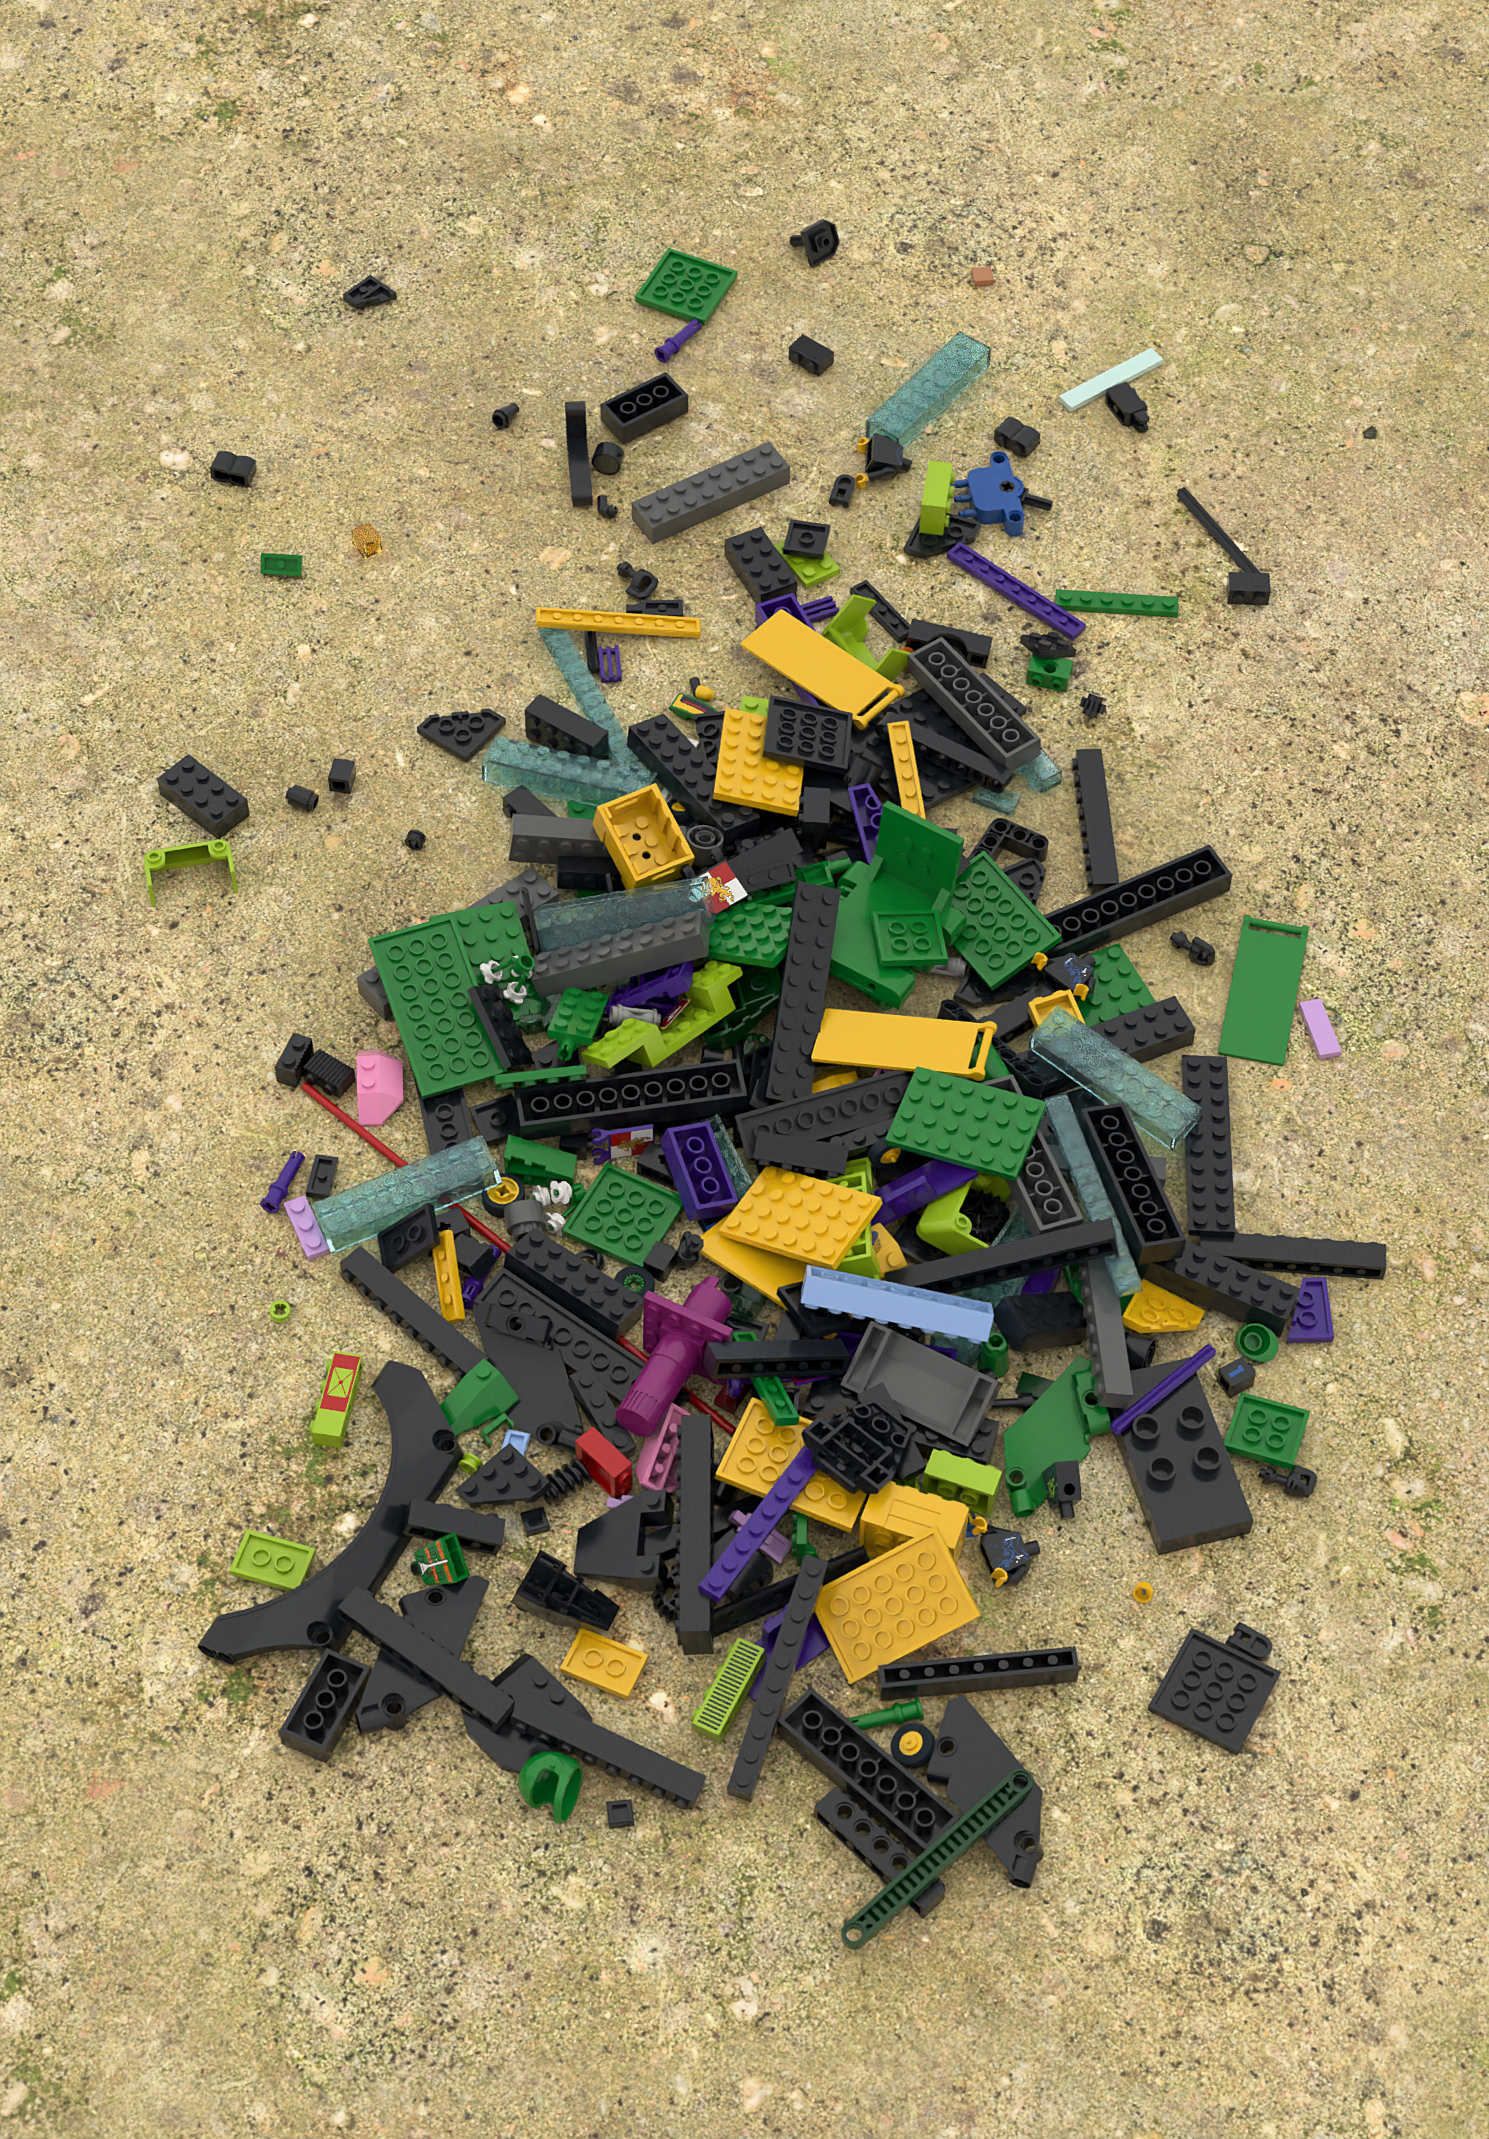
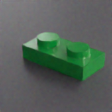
[260,553,303,576]

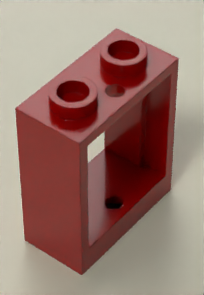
[575,1427,633,1499]

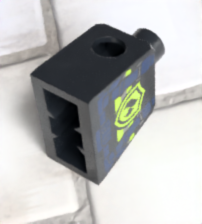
[1042,1460,1082,1520]

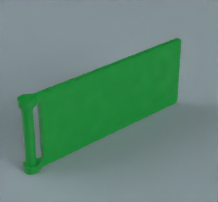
[1218,914,1309,1066]

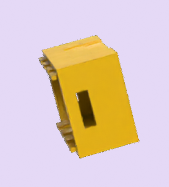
[592,783,695,898]
[858,1481,969,1565]

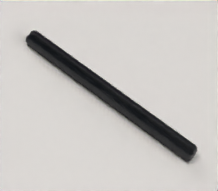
[1177,487,1261,573]

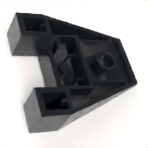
[574,1489,674,1592]

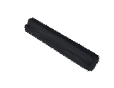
[584,631,599,674]

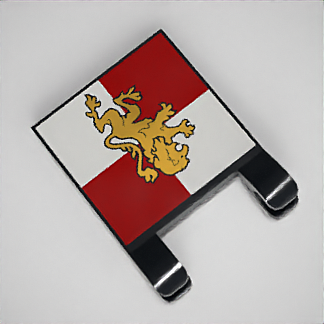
[680,847,749,918]

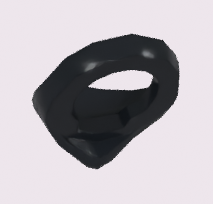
[576,1249,605,1271]

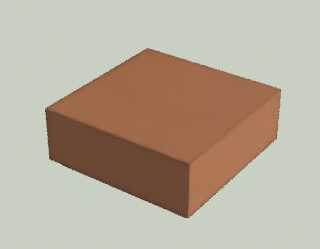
[971,266,994,286]

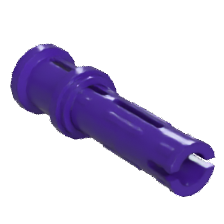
[654,319,702,363]
[260,1151,305,1214]
[461,1245,502,1309]

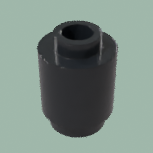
[286,784,319,811]

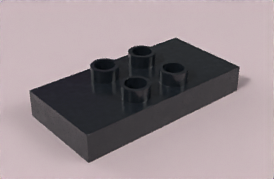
[1107,1357,1253,1555]

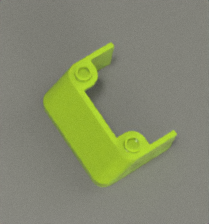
[821,594,911,681]
[143,839,238,907]
[916,1171,1011,1256]

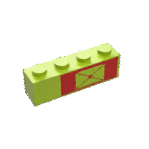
[309,1351,363,1448]

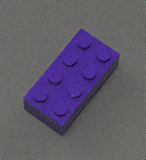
[660,1121,739,1222]

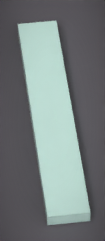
[1059,348,1163,412]

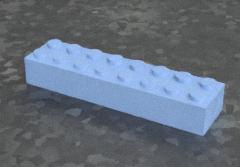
[801,1265,994,1343]

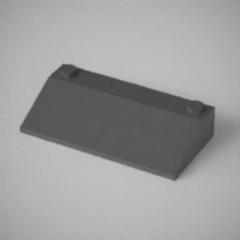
[840,1320,1003,1447]

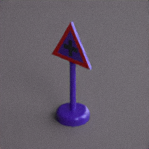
[727,1375,830,1398]

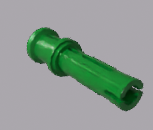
[848,1698,924,1730]

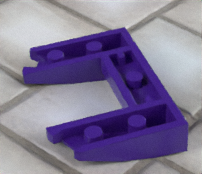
[605,960,693,1016]

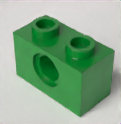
[1026,653,1073,692]

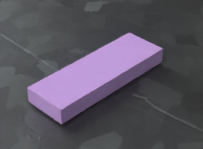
[1299,998,1341,1060]

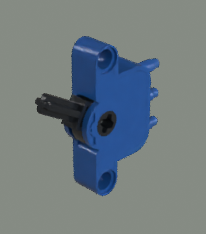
[951,451,1053,537]

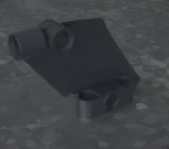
[472,1301,584,1454]
[355,1575,490,1735]
[927,1694,1044,1889]

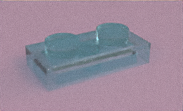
[972,786,1020,816]

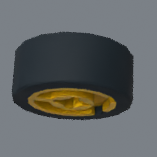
[481,1173,525,1218]

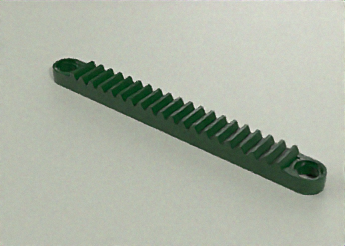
[841,1768,1033,1950]

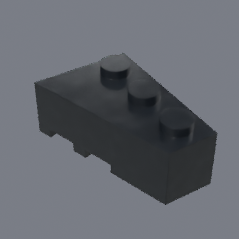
[735,1040,774,1115]

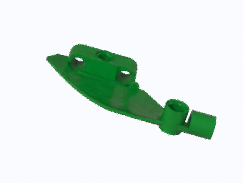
[1004,1355,1112,1518]

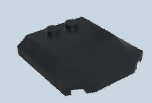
[460,1653,593,1773]

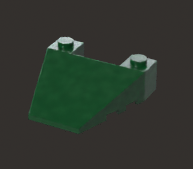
[693,961,782,1051]

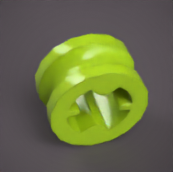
[269,1300,291,1323]
[458,1453,483,1475]

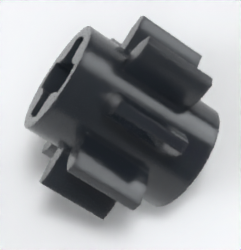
[1079,693,1107,718]

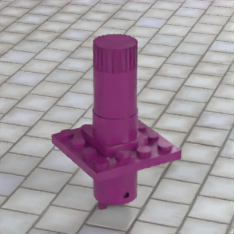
[615,1277,733,1437]

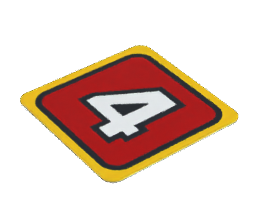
[658,998,691,1029]

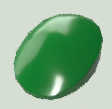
[1234,1323,1279,1363]

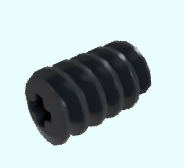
[542,1459,592,1506]

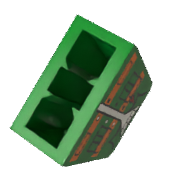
[410,1532,470,1585]

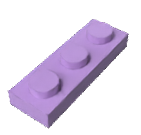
[283,1195,330,1261]

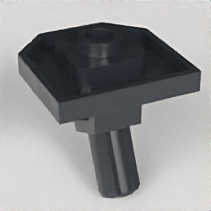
[789,219,840,267]

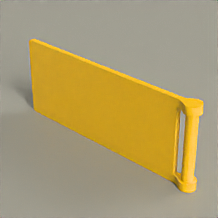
[741,609,905,730]
[811,1008,997,1081]
[699,1212,854,1339]

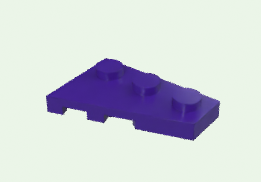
[1286,1277,1334,1343]

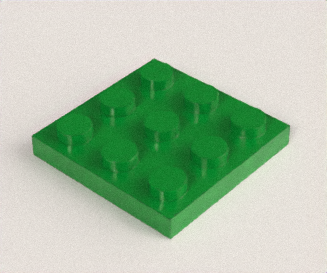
[871,909,948,967]
[1224,1392,1310,1470]

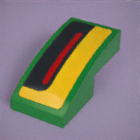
[668,693,718,721]

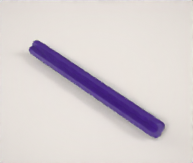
[1110,1344,1216,1435]

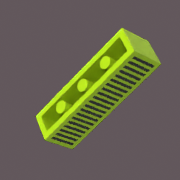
[691,1637,767,1744]

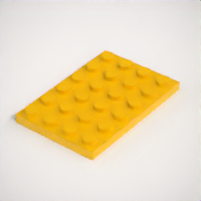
[712,708,804,817]
[719,1165,883,1270]
[715,1397,868,1533]
[815,1526,982,1684]

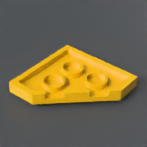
[1122,1279,1205,1333]

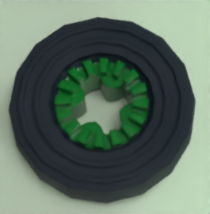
[614,1266,655,1299]

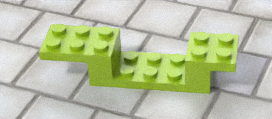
[581,960,743,1069]
[823,1157,881,1280]

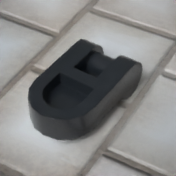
[829,474,855,508]
[1225,1622,1272,1661]

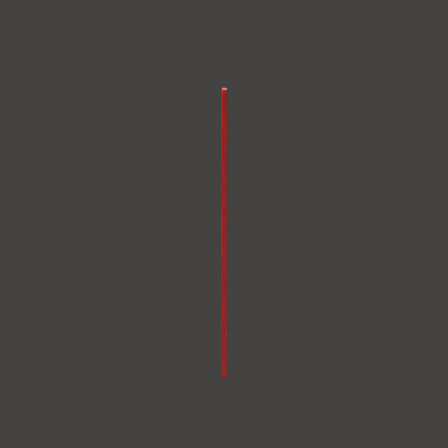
[301,1082,737,1436]

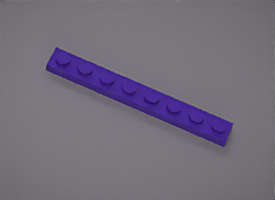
[947,542,1086,641]
[698,1445,818,1603]

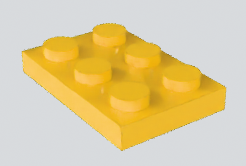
[560,1628,649,1700]

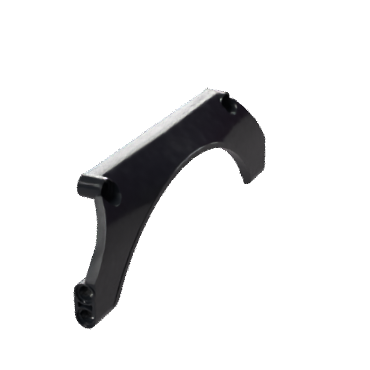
[197,1360,464,1665]

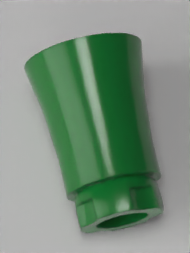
[977,1332,1009,1379]

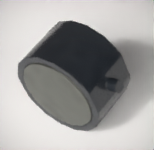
[592,442,624,475]

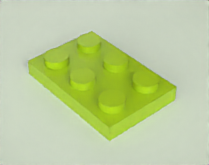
[774,540,840,589]
[229,1529,316,1592]

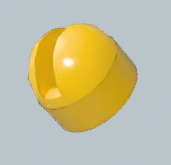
[1133,1581,1153,1603]

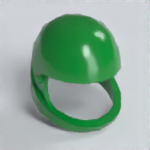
[517,1752,583,1824]

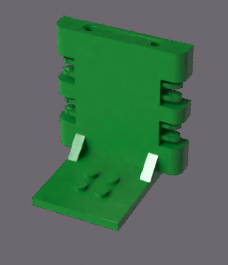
[829,801,966,1009]

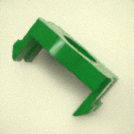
[479,1413,514,1446]

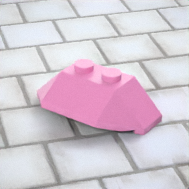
[357,1050,404,1127]
[635,1403,691,1493]

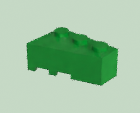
[504,1135,578,1188]

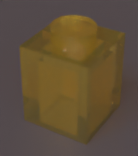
[351,522,382,559]

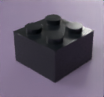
[796,787,830,849]

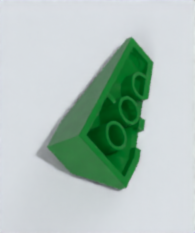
[440,1358,519,1437]

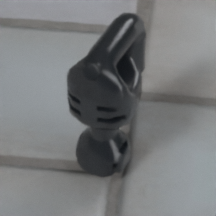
[617,561,659,601]
[1170,931,1215,966]
[675,1231,704,1270]
[1258,1465,1317,1498]

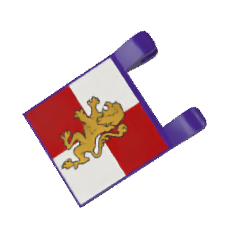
[591,1124,654,1166]

